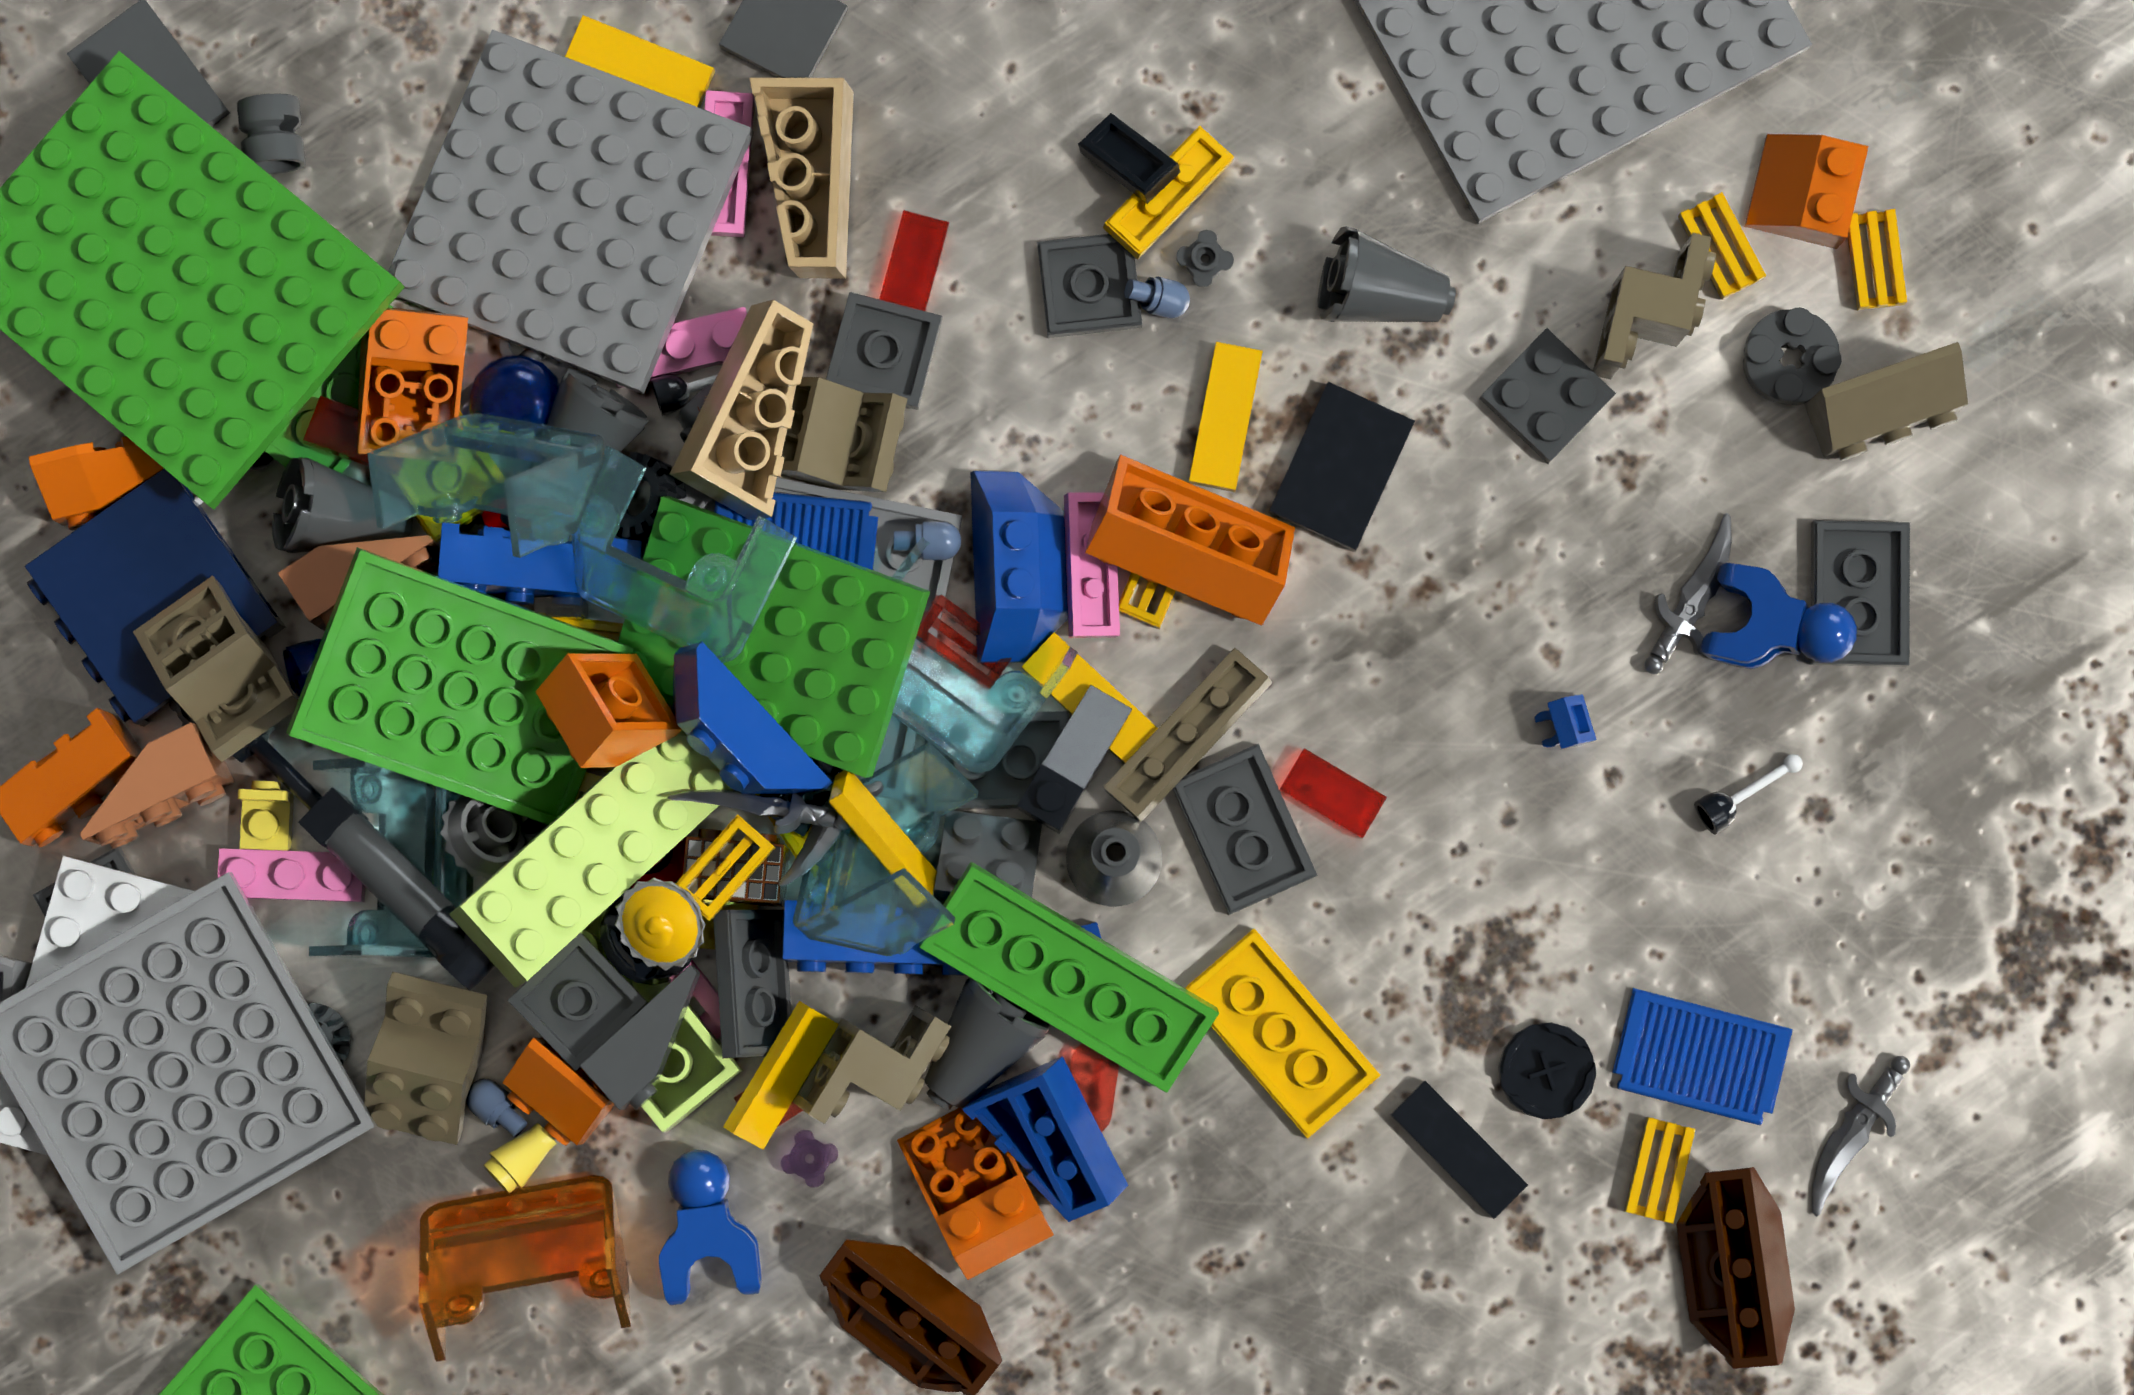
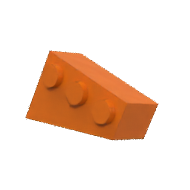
[0,708,142,847]

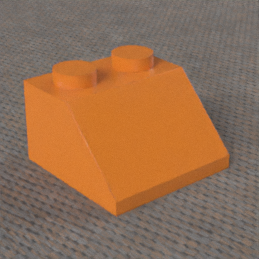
[1744,134,1869,249]
[535,653,682,768]
[502,1037,615,1146]

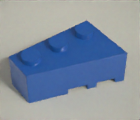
[962,1056,1128,1222]

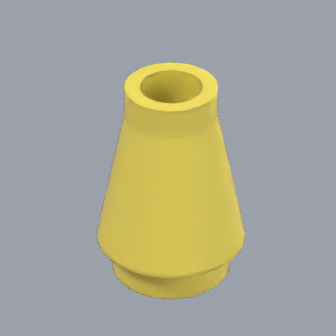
[483,1123,557,1194]

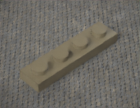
[1103,648,1272,822]

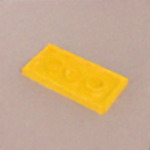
[1185,928,1381,1139]

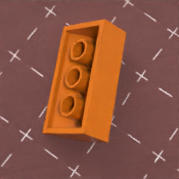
[1085,454,1295,626]

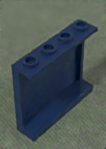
[25,469,286,727]

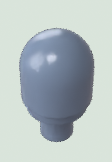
[1124,276,1190,318]
[894,522,961,560]
[466,1079,527,1137]

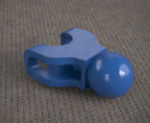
[1700,563,1857,669]
[659,1150,762,1306]

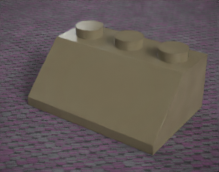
[1805,342,1968,461]

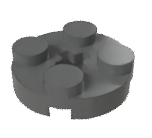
[1743,307,1842,405]

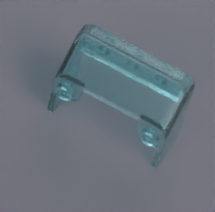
[367,414,605,558]
[571,445,797,663]
[892,537,1078,773]
[793,742,979,956]
[309,758,473,959]

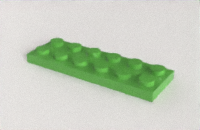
[919,862,1219,1093]

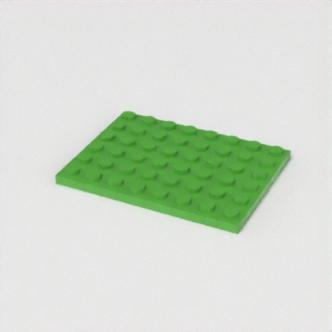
[0,51,405,510]

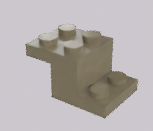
[1593,233,1716,380]
[781,377,908,492]
[133,576,298,763]
[364,971,487,1145]
[793,1005,951,1124]

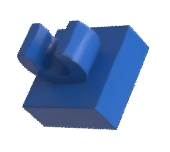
[1534,694,1597,749]

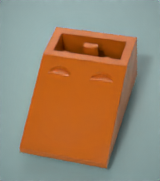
[357,308,468,462]
[897,1108,1054,1280]

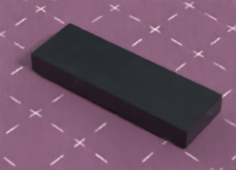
[1390,1081,1528,1219]

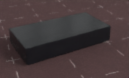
[1078,113,1180,204]

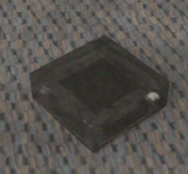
[534,597,588,620]

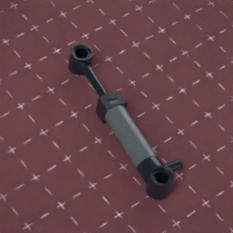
[232,726,495,991]

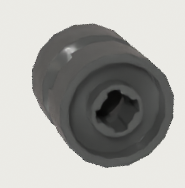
[237,93,306,174]

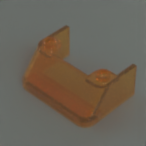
[419,1175,631,1362]

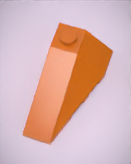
[28,436,164,530]

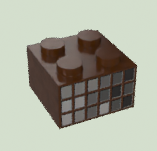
[683,829,790,908]

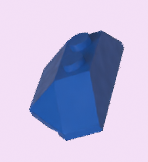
[970,471,1068,663]
[673,641,832,794]

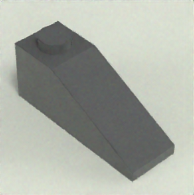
[580,965,701,1110]

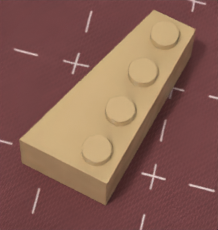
[749,78,854,279]
[670,300,813,520]

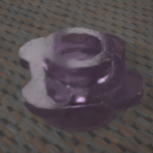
[781,1130,838,1187]

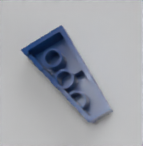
[438,522,646,611]
[783,900,967,976]

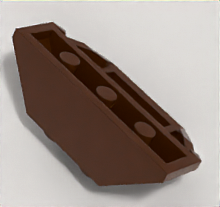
[1676,1167,1795,1369]
[819,1239,1003,1395]

